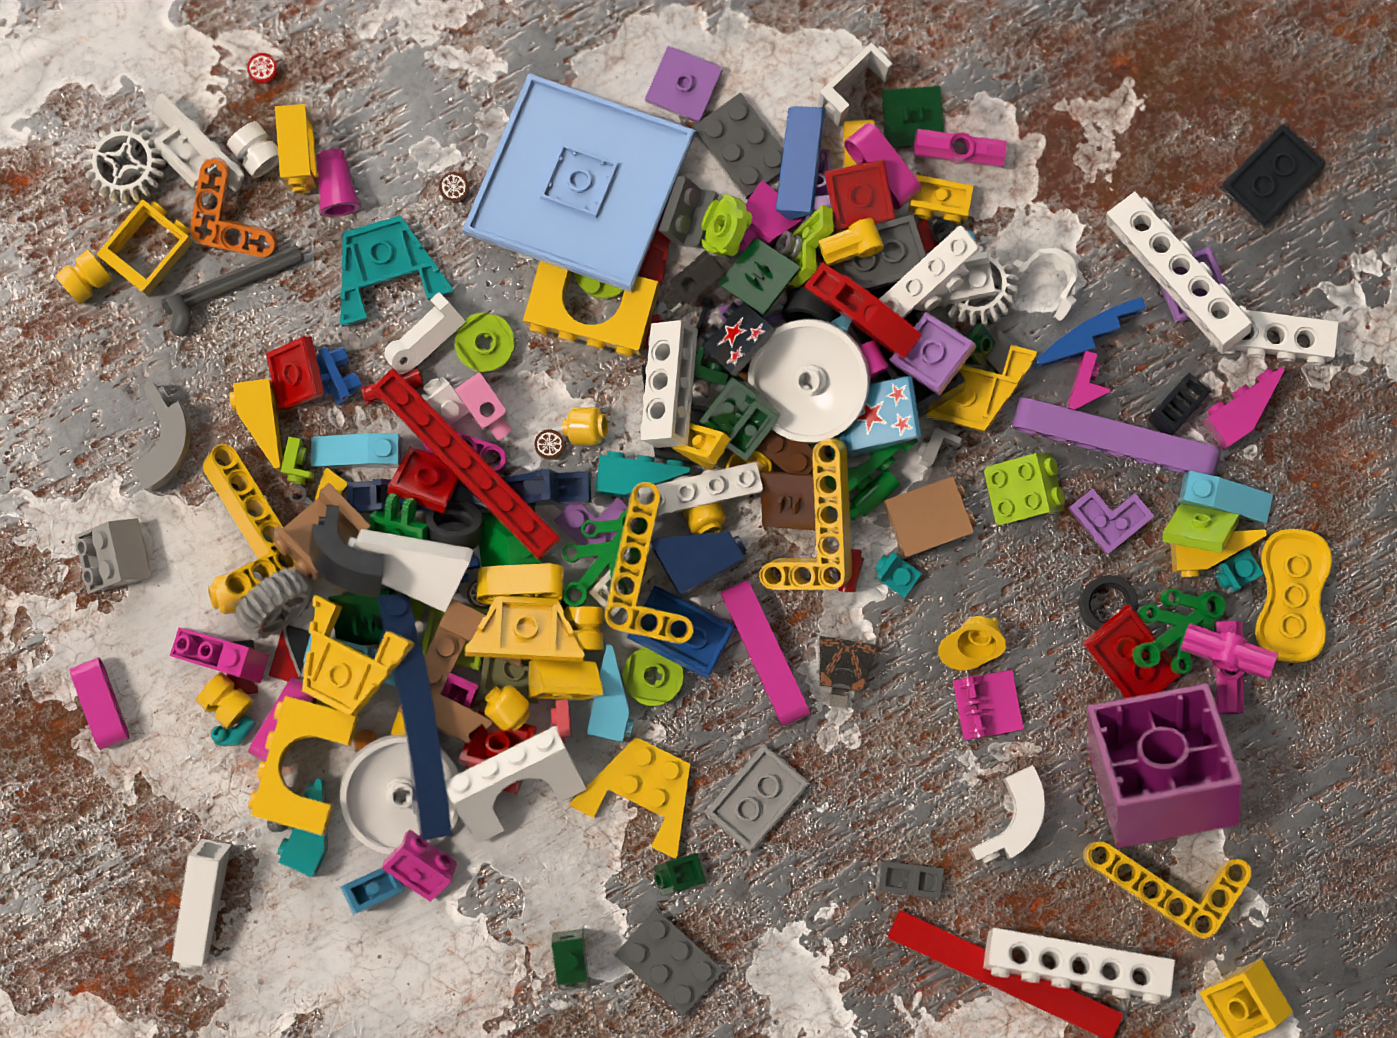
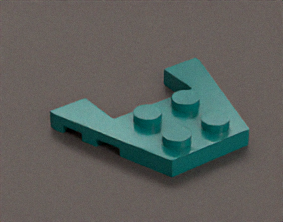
[340,215,454,327]

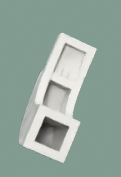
[969,765,1045,863]

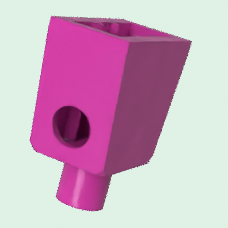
[739,180,805,252]

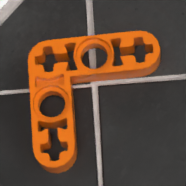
[190,158,278,257]

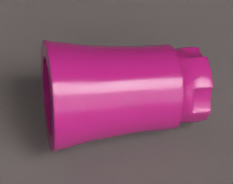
[315,149,361,217]

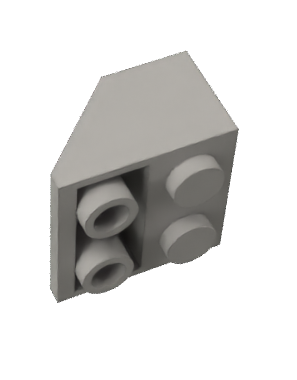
[75,518,151,594]

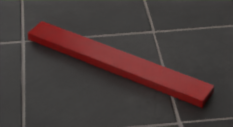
[371,368,561,561]
[887,910,1123,1038]

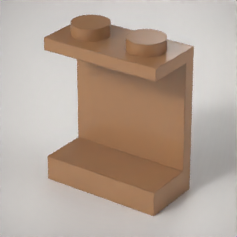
[883,476,976,560]
[273,483,371,581]

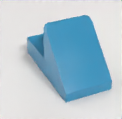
[340,868,405,915]

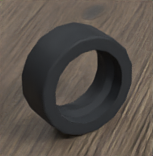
[781,288,841,323]
[425,499,483,550]
[1078,575,1139,631]

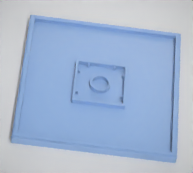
[462,73,695,292]

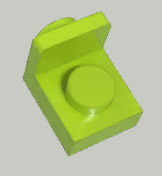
[281,437,314,485]

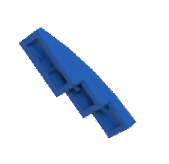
[1033,297,1146,369]

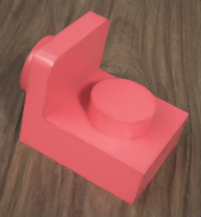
[540,700,572,744]

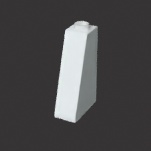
[347,529,474,612]
[172,839,231,968]

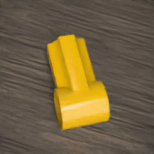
[818,218,884,266]

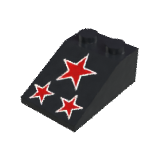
[701,300,776,376]

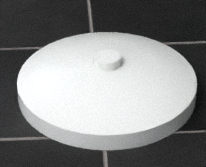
[748,319,870,442]
[340,734,459,855]

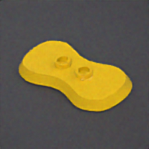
[1255,529,1332,663]

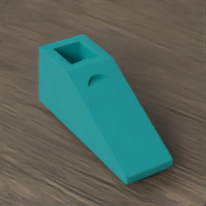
[595,451,690,498]
[277,778,328,878]

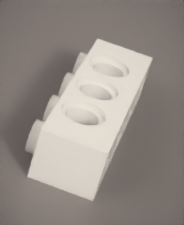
[1209,310,1338,365]
[640,320,698,448]

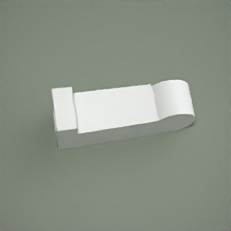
[384,292,466,373]

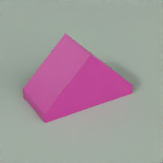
[442,673,480,710]

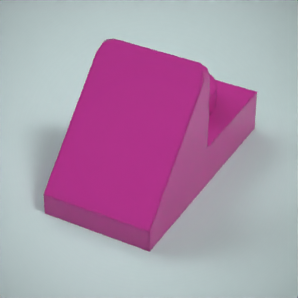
[1067,351,1112,411]

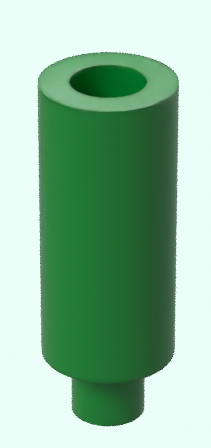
[849,469,901,521]

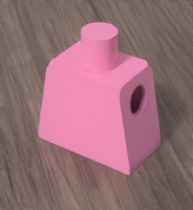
[454,372,512,441]

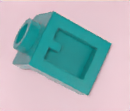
[1215,548,1263,593]
[874,552,922,599]

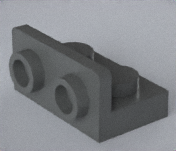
[658,176,718,248]

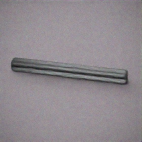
[161,246,303,315]

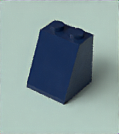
[650,531,747,599]

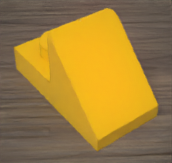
[671,423,731,470]

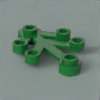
[562,510,647,607]
[1133,588,1226,674]

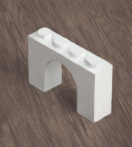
[445,726,587,844]

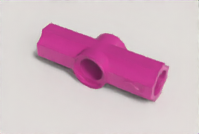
[914,129,1007,168]
[1213,621,1244,715]
[1180,623,1278,680]

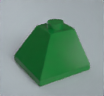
[479,507,542,567]

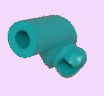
[210,715,257,747]

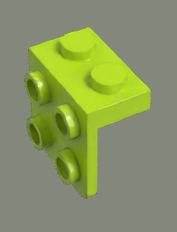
[984,453,1065,525]

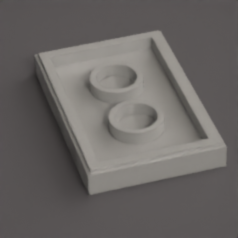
[704,744,810,853]

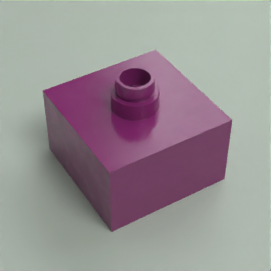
[1087,683,1242,848]

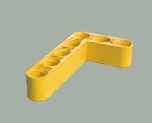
[759,437,852,590]
[203,444,297,607]
[604,482,693,643]
[1083,842,1251,938]

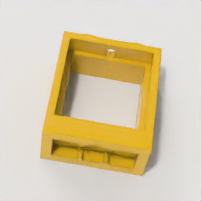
[275,104,318,194]
[96,199,193,297]

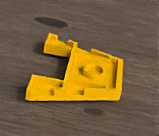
[927,345,1038,433]
[302,595,414,716]
[569,737,690,859]

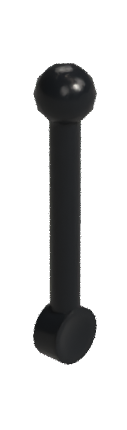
[696,297,714,339]

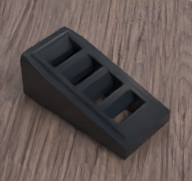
[1147,372,1212,436]

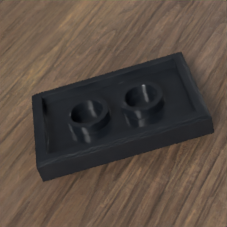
[1219,123,1325,228]

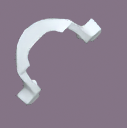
[1010,248,1078,321]

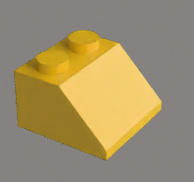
[528,656,603,701]
[1199,958,1293,1038]

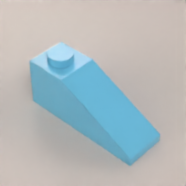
[311,433,402,468]
[1178,471,1273,524]
[587,644,634,743]

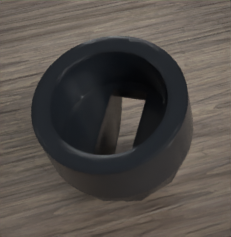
[931,219,955,244]

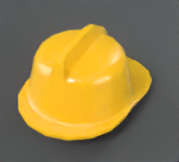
[938,616,1006,671]

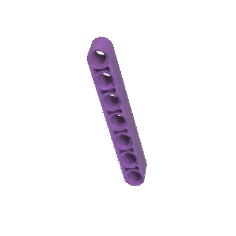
[1012,398,1221,476]

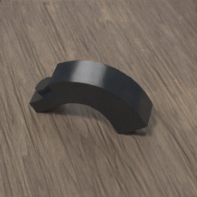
[309,505,385,598]

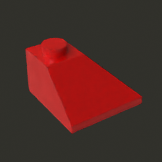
[459,711,537,795]

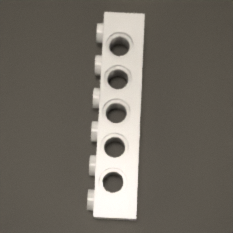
[1106,192,1252,354]
[983,928,1175,1004]

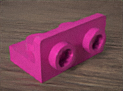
[382,829,457,902]

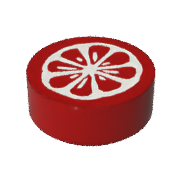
[247,53,278,84]

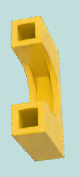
[523,261,660,358]
[248,696,359,836]

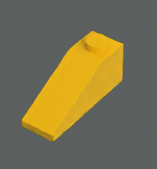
[229,378,283,472]
[1171,530,1266,578]

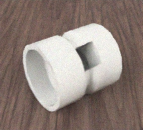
[227,121,279,178]

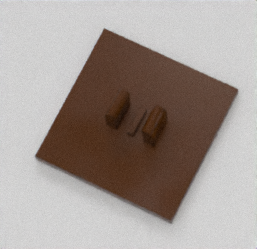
[759,471,816,531]

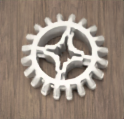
[84,123,166,204]
[941,246,1018,327]

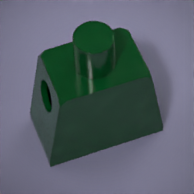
[551,929,590,991]

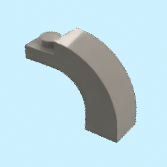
[130,382,191,493]

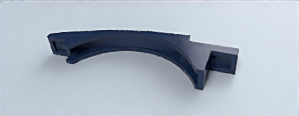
[347,469,592,513]
[377,593,452,841]

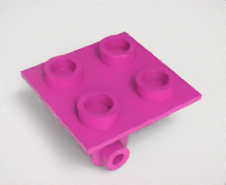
[953,670,1024,740]

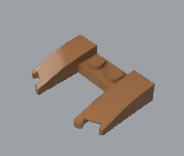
[398,599,521,744]

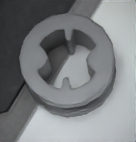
[775,231,803,261]

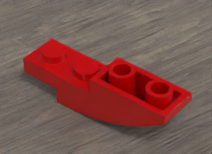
[804,262,923,360]

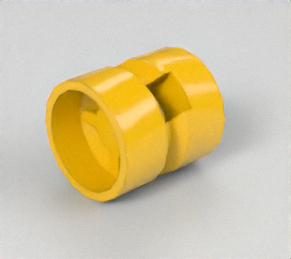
[55,248,113,305]
[565,607,604,652]
[195,672,254,729]

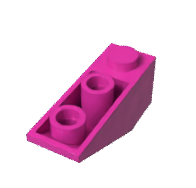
[1203,367,1284,450]
[170,627,270,684]

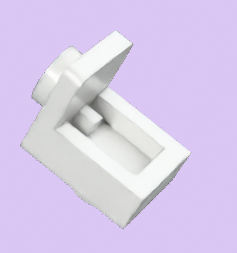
[419,377,469,425]

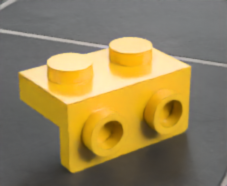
[908,174,974,225]

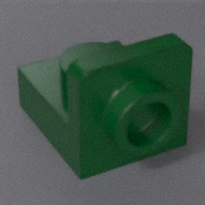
[961,324,995,366]
[694,346,730,386]
[654,853,706,895]

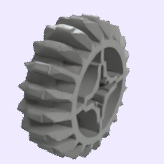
[235,568,314,640]

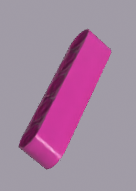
[720,580,810,727]

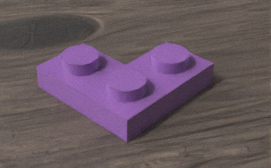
[1068,489,1154,555]
[554,497,638,560]

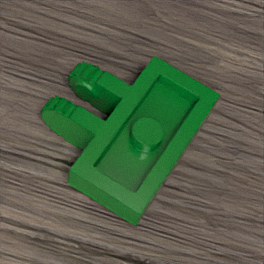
[369,493,428,541]

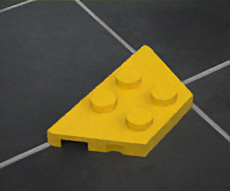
[465,596,584,662]

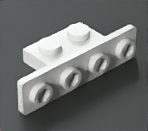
[152,93,244,192]
[879,226,979,318]
[639,462,763,517]

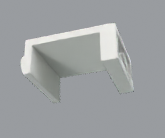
[817,43,893,127]

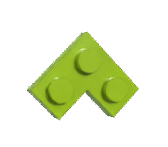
[790,204,834,288]

